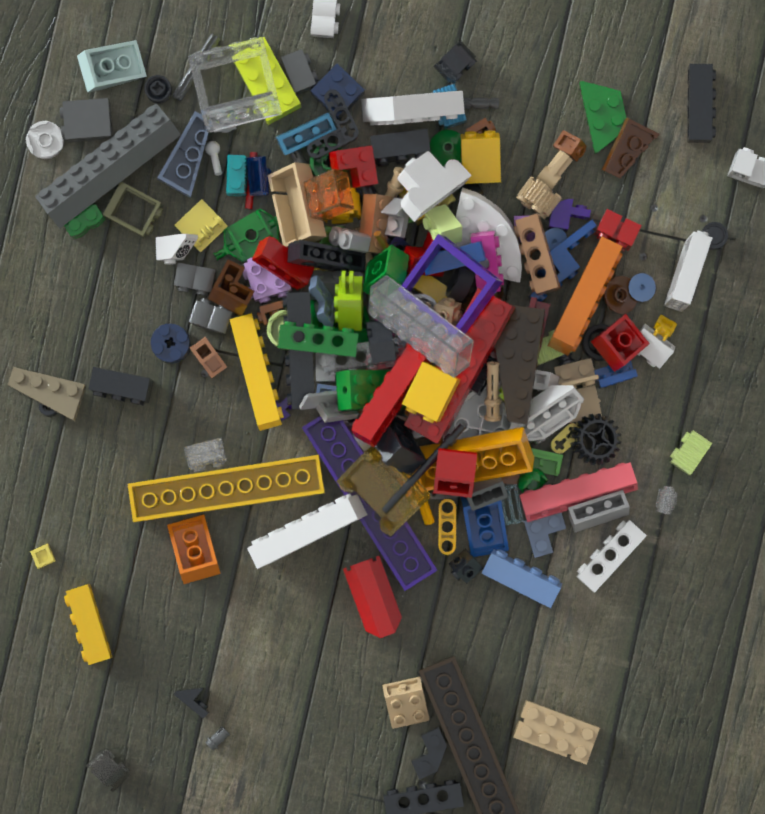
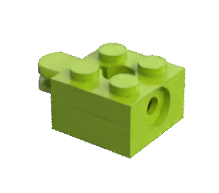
[334,271,364,331]

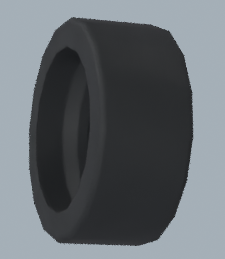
[446,266,475,303]
[582,324,609,361]

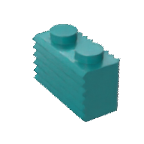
[226,155,248,197]

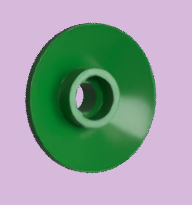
[430,130,461,167]

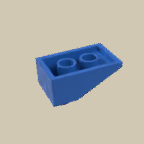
[461,497,509,557]

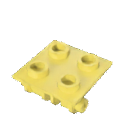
[175,199,228,253]

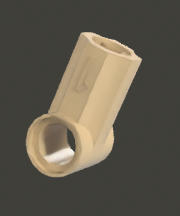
[536,150,573,190]

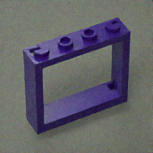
[398,234,503,339]

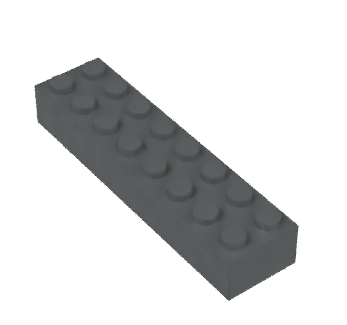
[35,103,181,229]

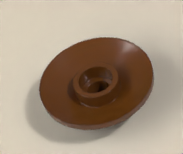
[604,276,637,314]

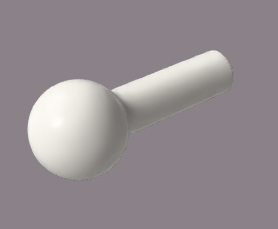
[205,141,222,176]

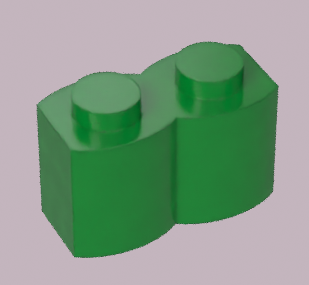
[64,205,105,239]

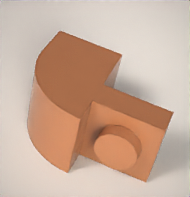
[190,337,227,378]

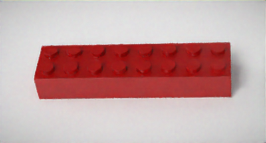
[404,288,516,444]

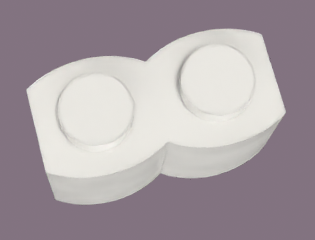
[311,0,340,38]

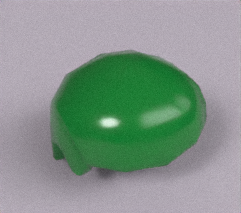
[517,468,548,493]

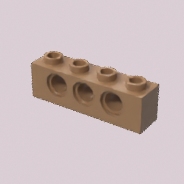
[514,214,561,296]

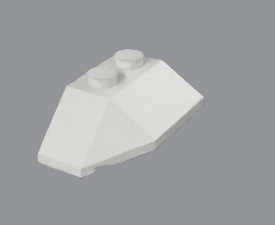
[509,385,584,441]

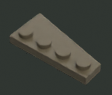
[8,367,86,422]

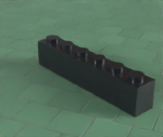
[282,292,315,409]

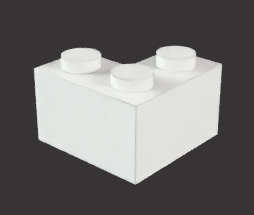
[727,148,765,189]

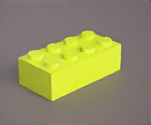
[231,37,301,125]

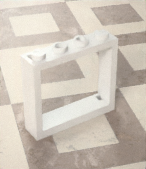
[664,231,712,312]

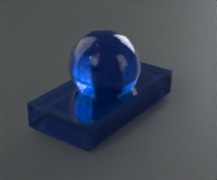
[247,156,272,196]

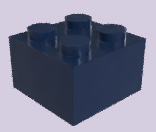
[311,64,365,120]

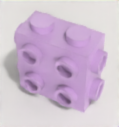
[243,257,292,304]

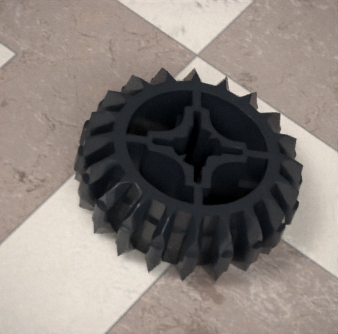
[570,414,622,465]

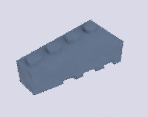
[157,111,212,198]

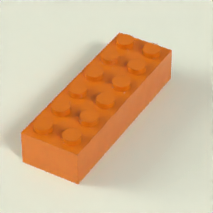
[547,237,623,356]

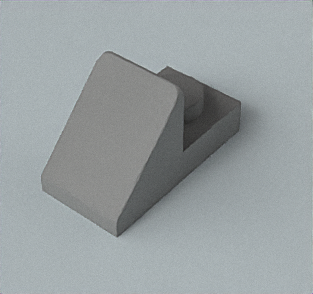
[381,198,409,238]

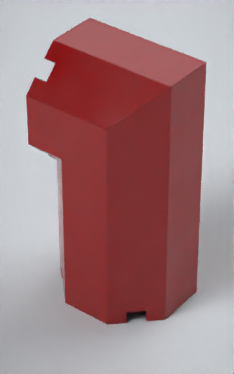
[343,556,402,638]

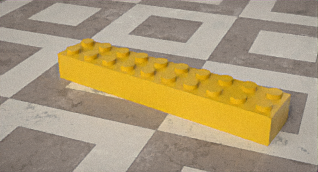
[128,455,325,522]

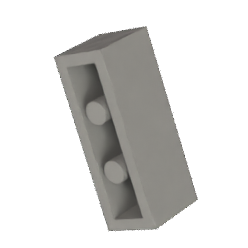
[568,490,630,532]

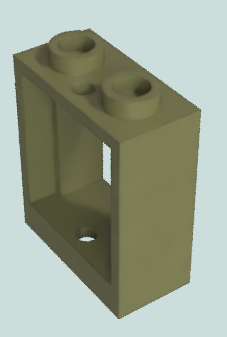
[103,182,164,238]

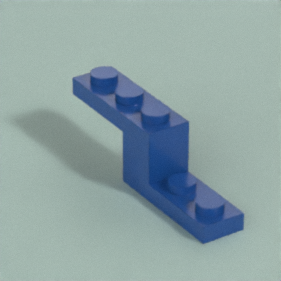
[528,220,597,302]

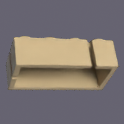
[267,162,327,247]
[513,700,600,765]

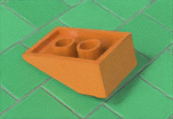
[167,515,221,584]

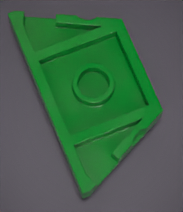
[579,81,626,154]

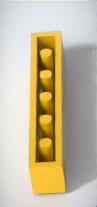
[230,313,284,431]

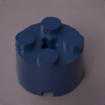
[151,324,191,364]

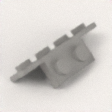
[299,391,359,423]

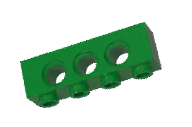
[277,321,358,357]

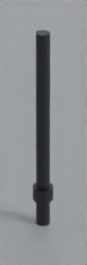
[381,423,466,514]

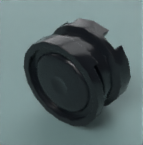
[144,75,172,104]
[701,222,728,250]

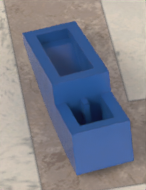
[425,241,486,275]

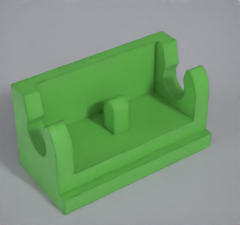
[531,448,563,476]

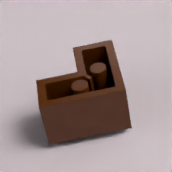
[208,259,255,316]

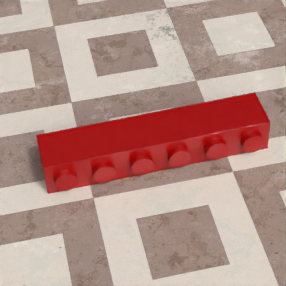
[351,335,438,448]

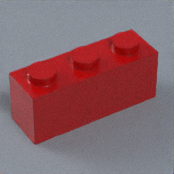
[252,236,314,290]

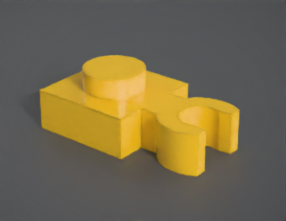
[653,314,677,341]

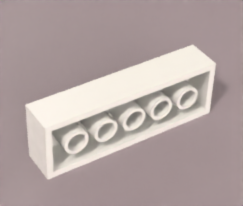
[247,493,367,569]

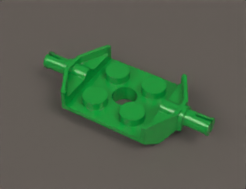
[213,209,280,263]

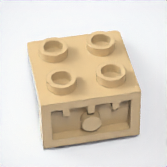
[554,358,599,388]
[382,677,429,729]

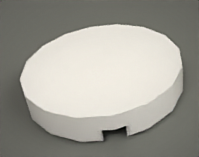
[26,121,65,159]

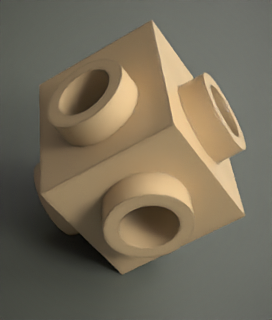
[433,298,462,328]

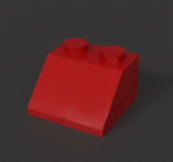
[591,314,650,372]

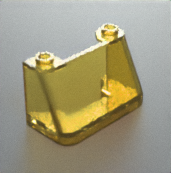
[336,446,430,537]

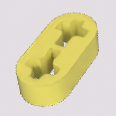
[550,423,579,454]

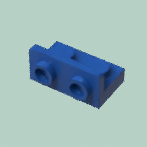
[594,360,638,389]

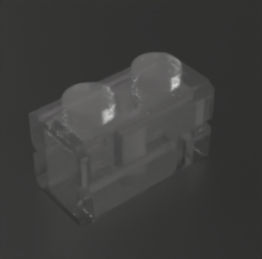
[184,438,228,473]

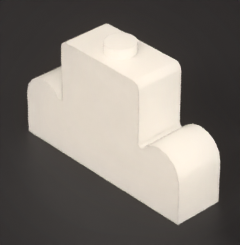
[397,151,472,222]

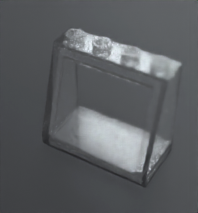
[188,37,282,133]

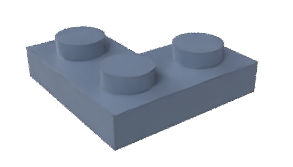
[309,275,336,327]
[524,512,566,558]

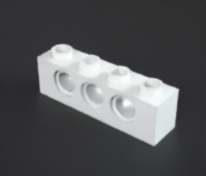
[576,520,647,593]

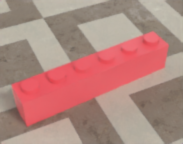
[520,462,638,522]

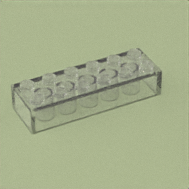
[368,275,473,378]

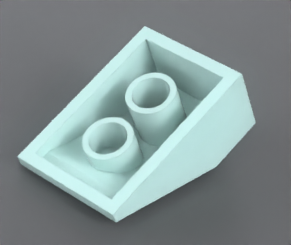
[77,40,147,92]

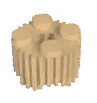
[516,176,562,220]

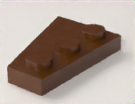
[602,118,660,178]

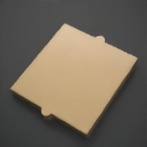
[569,385,602,423]

